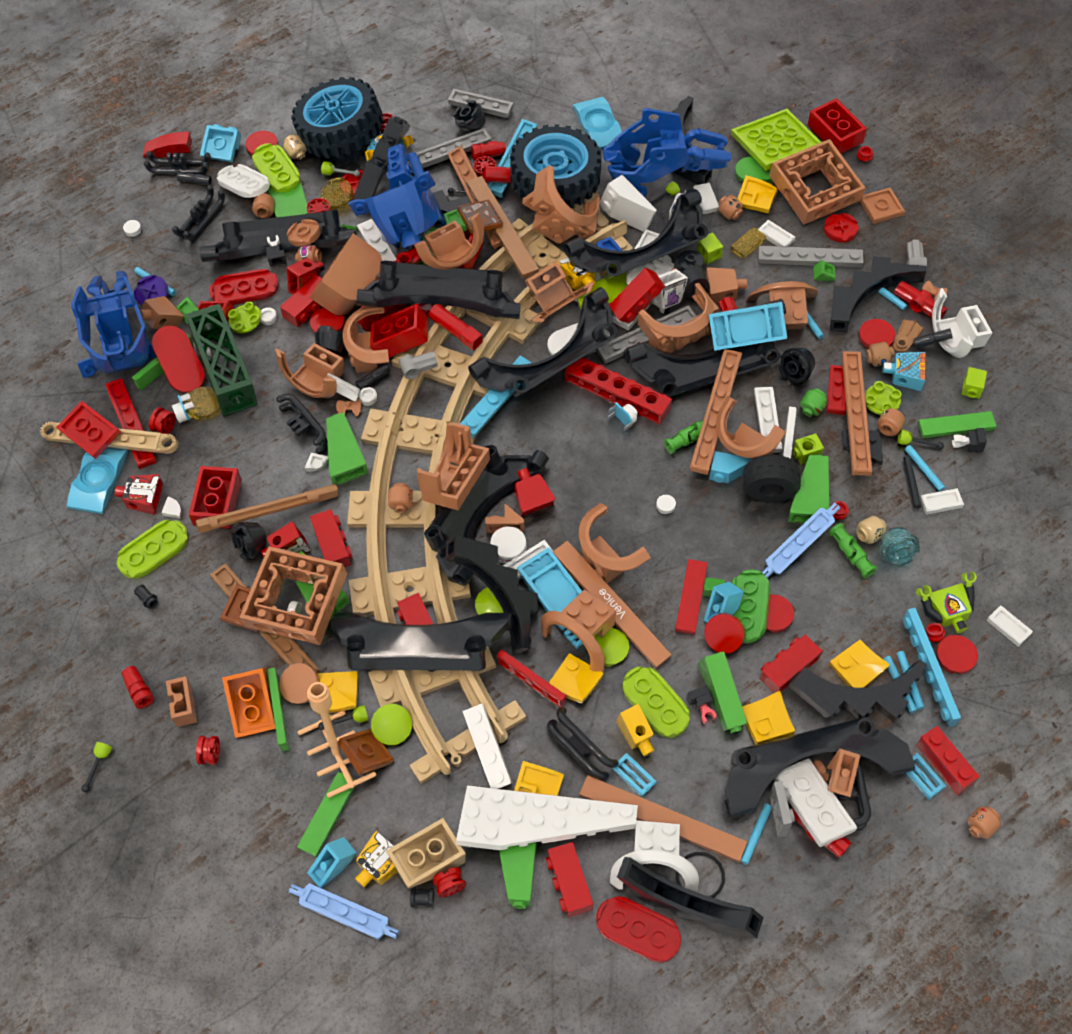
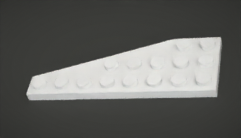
[456,786,638,850]

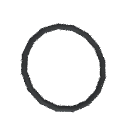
[676,852,725,898]

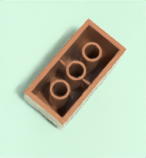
[310,233,382,316]

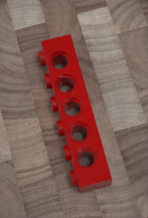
[565,357,672,425]

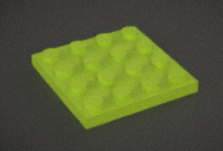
[731,109,822,171]

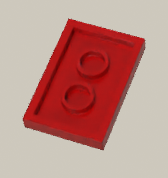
[56,401,121,459]

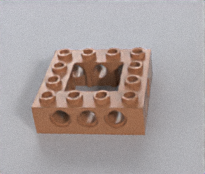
[769,139,865,225]
[239,546,347,645]

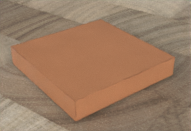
[860,188,905,224]

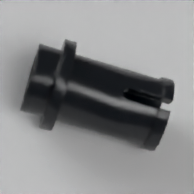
[134,584,158,608]

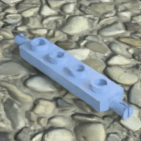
[762,503,840,578]
[289,883,399,940]

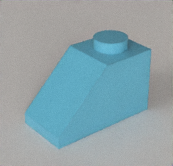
[709,451,752,483]
[704,582,744,622]
[307,837,357,888]

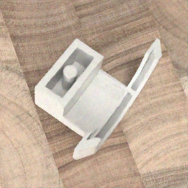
[932,288,992,358]
[610,820,699,892]

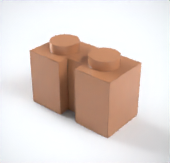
[166,676,198,728]

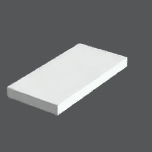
[774,758,858,847]

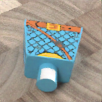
[882,352,926,391]

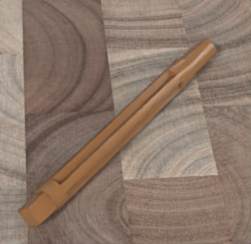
[196,484,338,533]

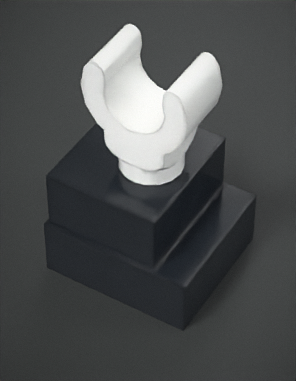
[266,235,287,267]
[952,428,987,452]

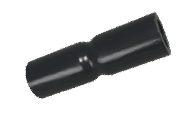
[177,171,212,186]
[914,328,953,348]
[355,363,390,391]

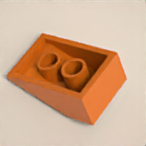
[222,667,276,738]

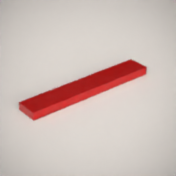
[105,378,157,470]

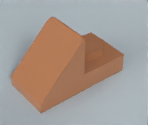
[485,504,525,533]
[827,749,860,797]

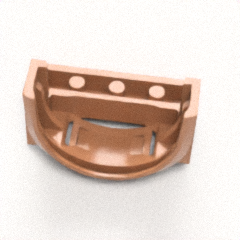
[638,283,719,353]
[417,422,490,510]

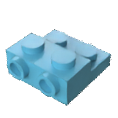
[200,124,242,163]

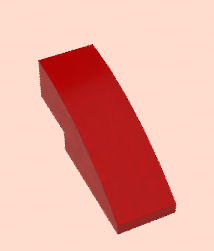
[143,132,192,158]

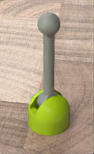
[321,161,360,177]

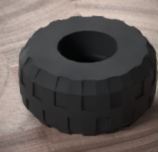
[743,454,801,503]

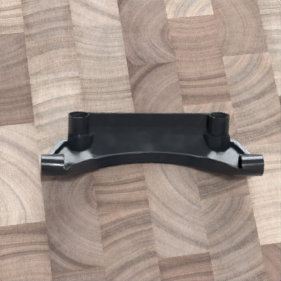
[563,189,708,280]
[200,210,356,262]
[357,261,521,319]
[468,287,617,397]
[626,299,786,397]
[424,445,549,586]
[331,612,513,671]
[724,718,915,818]

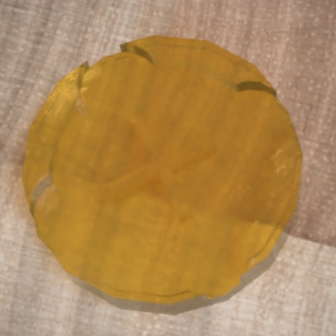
[320,177,353,209]
[185,387,220,419]

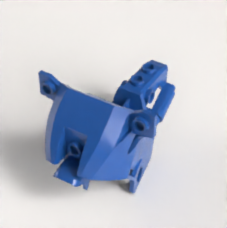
[603,108,731,197]
[348,144,447,249]
[71,271,156,378]

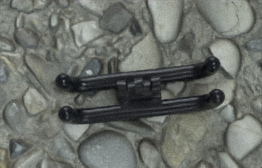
[144,151,211,175]
[172,185,225,241]
[276,393,328,454]
[547,707,619,780]
[833,752,871,832]

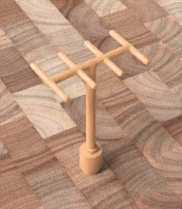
[297,682,376,798]

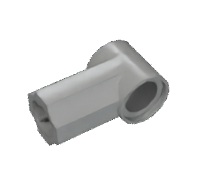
[906,240,927,268]
[399,351,438,379]

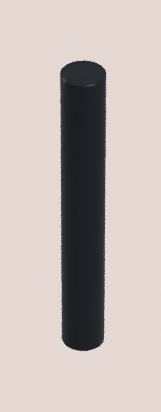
[903,456,921,508]

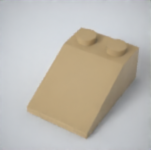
[386,818,466,889]

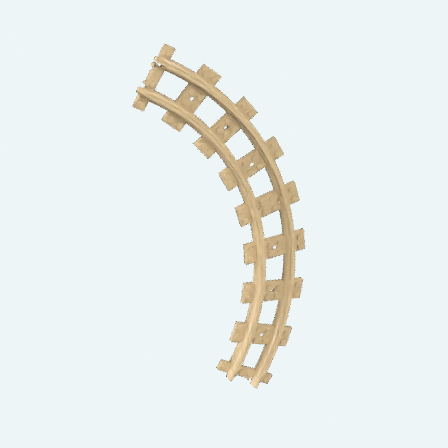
[347,190,633,784]

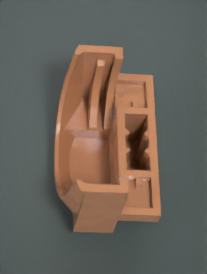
[522,166,600,244]

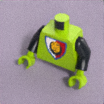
[916,572,977,633]

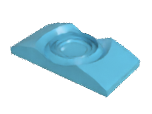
[573,97,622,150]
[709,302,787,351]
[67,447,129,514]
[517,547,582,631]

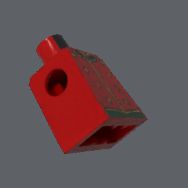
[287,258,325,295]

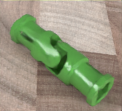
[664,420,704,454]
[829,523,877,579]

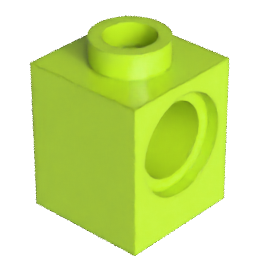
[697,233,723,264]
[961,367,987,399]
[792,433,824,465]

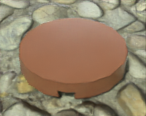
[287,219,321,246]
[279,663,320,704]

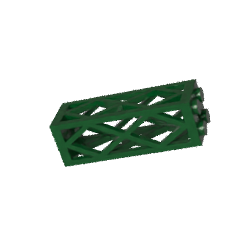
[185,304,258,416]

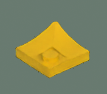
[737,175,778,214]
[829,640,890,688]
[549,653,604,704]
[316,671,358,714]
[742,691,795,744]
[514,761,564,796]

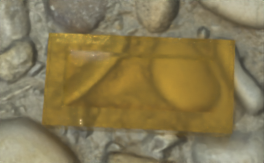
[730,227,766,258]

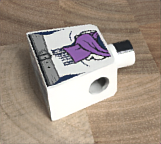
[651,269,688,314]

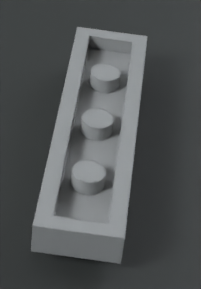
[448,88,513,118]

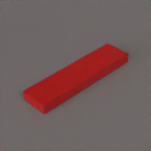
[675,559,708,635]
[497,649,566,708]

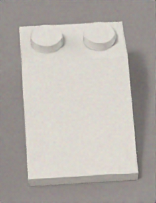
[599,175,657,232]

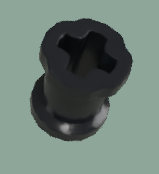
[410,887,434,908]

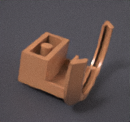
[415,213,484,270]
[524,261,594,322]
[746,281,818,330]
[343,306,389,373]
[275,343,344,398]
[716,396,786,459]
[579,503,651,583]
[541,589,616,672]

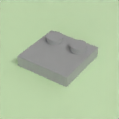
[769,781,794,837]

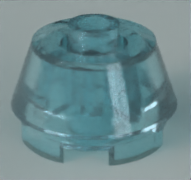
[881,527,920,566]

